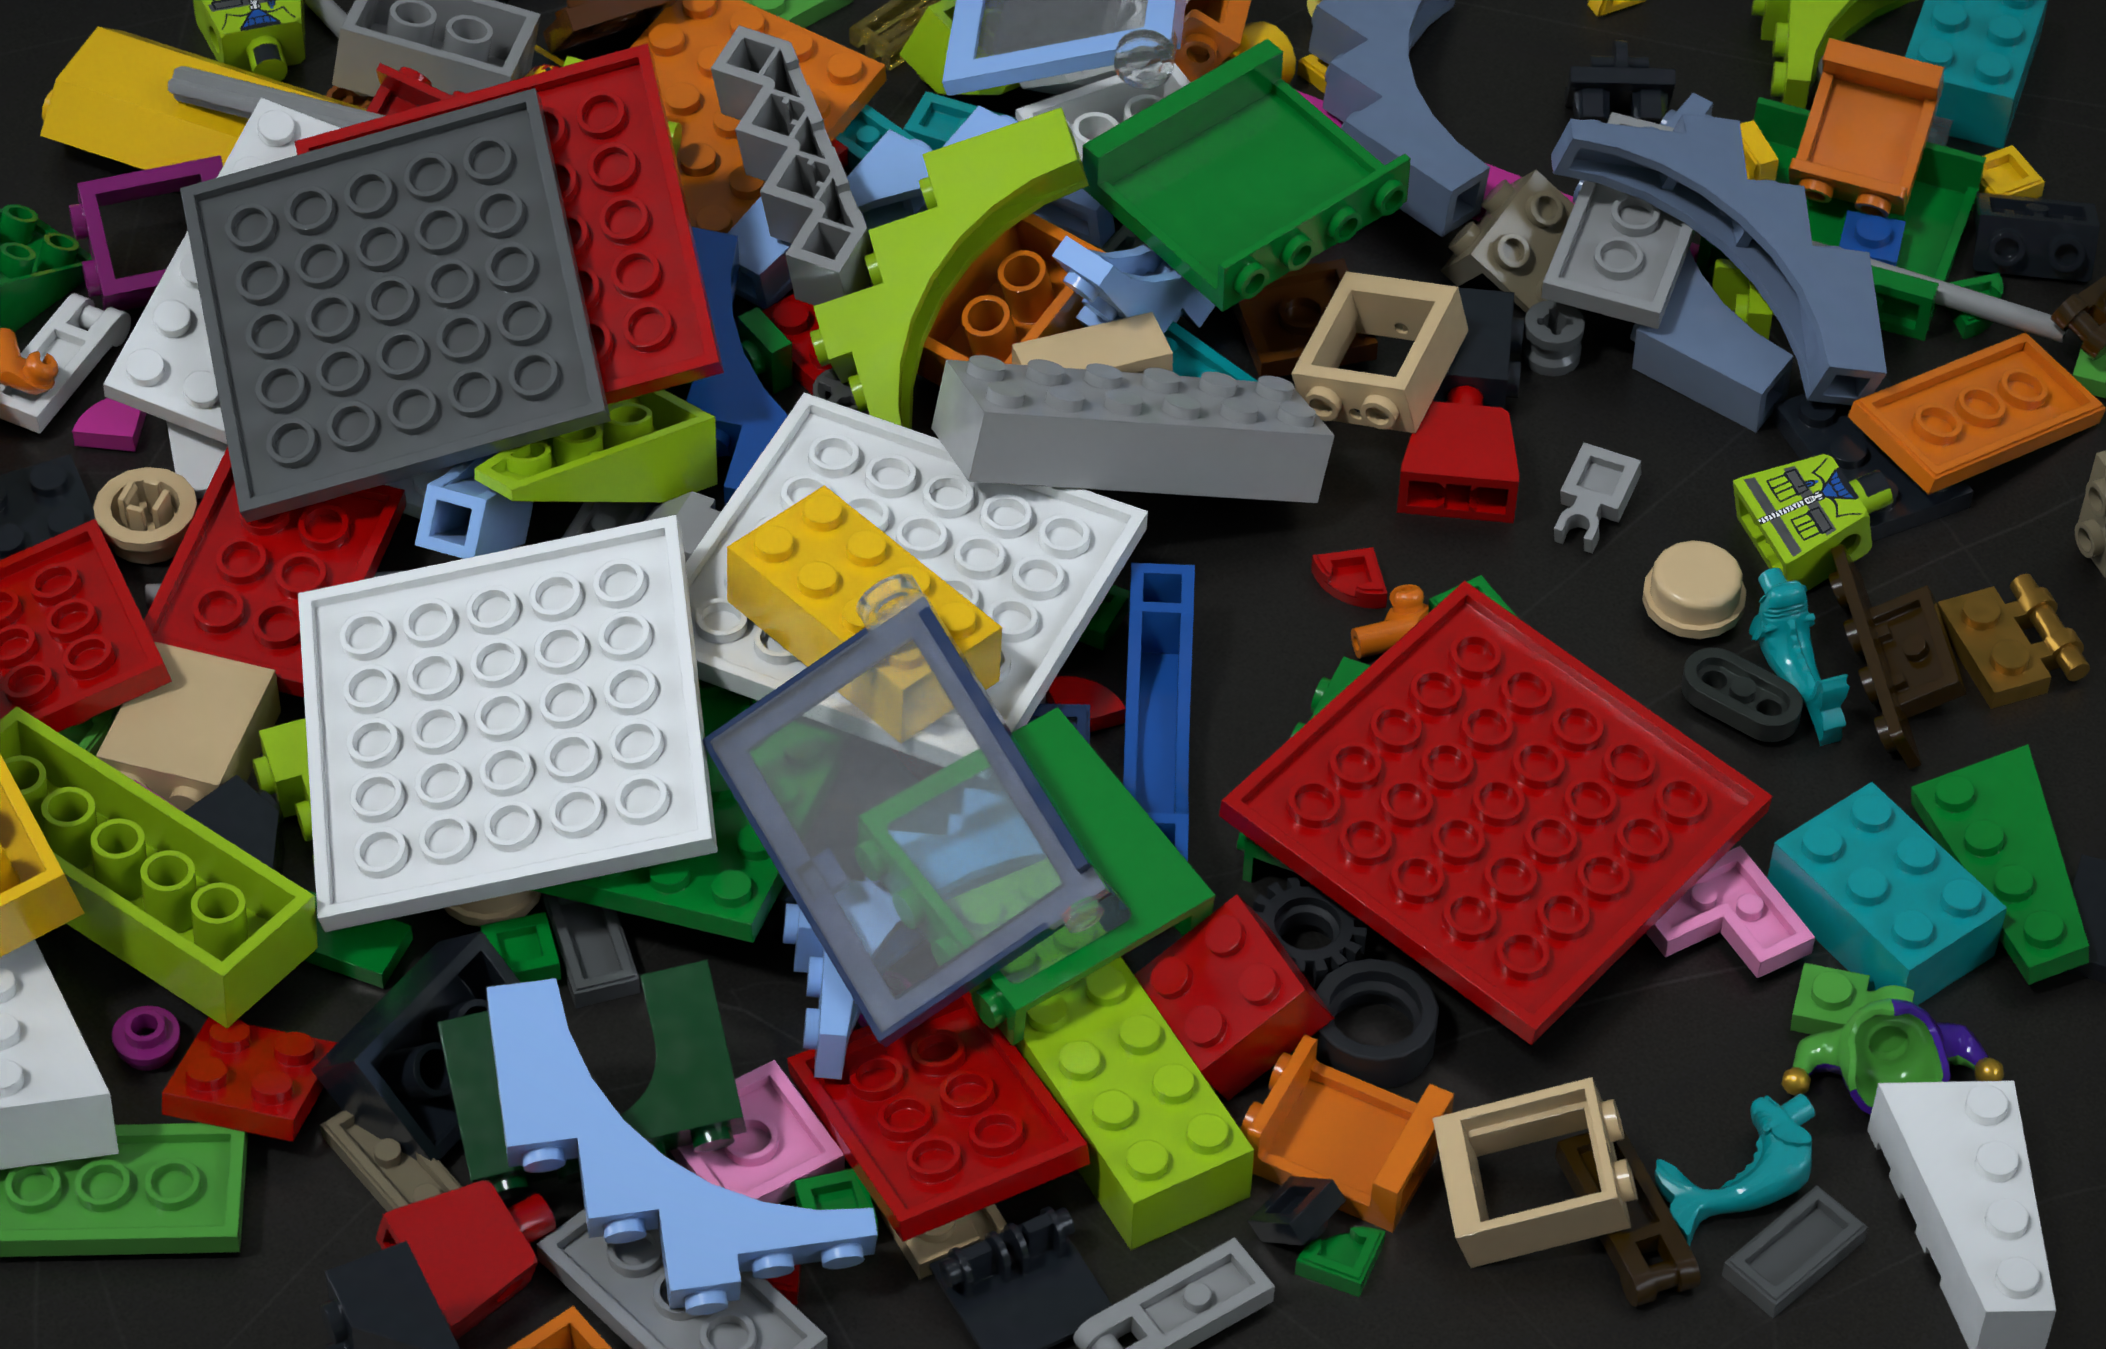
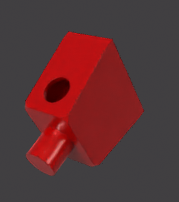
[1397,386,1519,523]
[376,1180,556,1341]

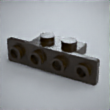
[1828,544,1967,770]

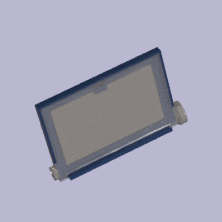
[703,574,1112,1047]

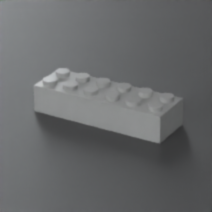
[931,355,1335,503]

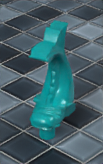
[1749,568,1850,746]
[1655,1093,1815,1246]

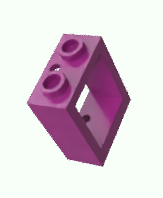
[69,155,223,311]

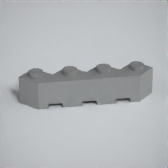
[711,25,873,306]

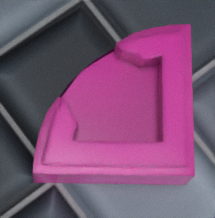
[72,398,147,451]

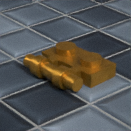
[1937,574,2090,709]

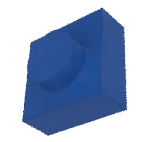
[1839,210,1906,266]

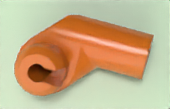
[0,328,58,395]
[1351,584,1429,659]

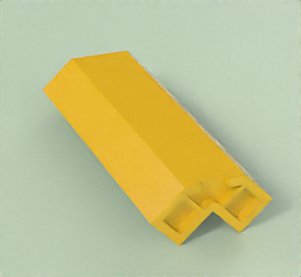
[40,27,367,170]

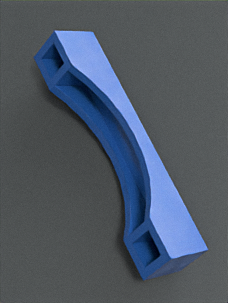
[1119,563,1195,912]

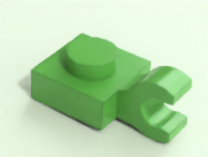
[1790,963,1915,1035]

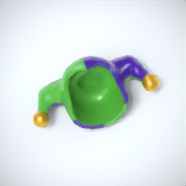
[1781,998,2004,1115]

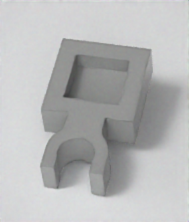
[1554,442,1642,554]

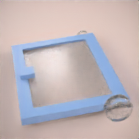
[942,0,1186,96]

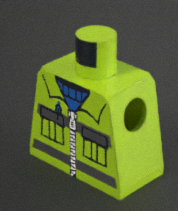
[193,0,306,81]
[1733,454,1893,592]

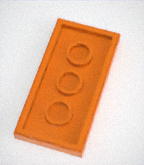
[1848,332,2106,495]

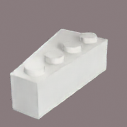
[0,939,119,1170]
[1867,1081,2056,1349]

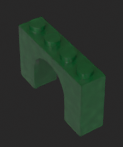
[437,960,747,1199]

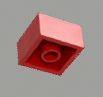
[1134,894,1334,1101]

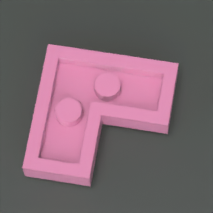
[1646,846,1815,979]

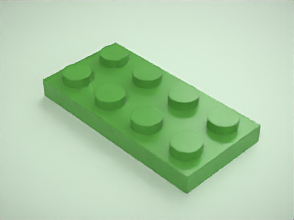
[0,1123,248,1257]

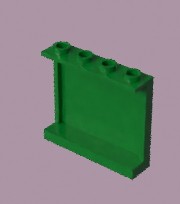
[1082,38,1411,312]
[1697,97,1986,341]

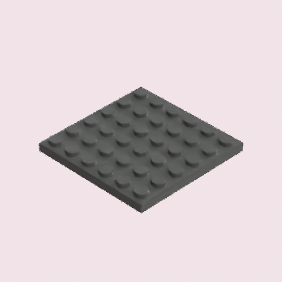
[180,88,611,523]

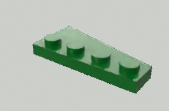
[1911,744,2089,985]

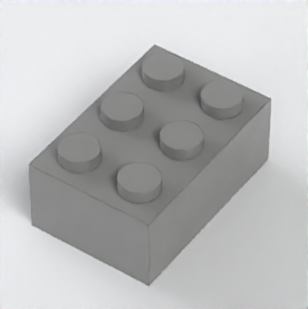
[332,0,541,97]

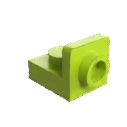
[1712,259,1772,340]

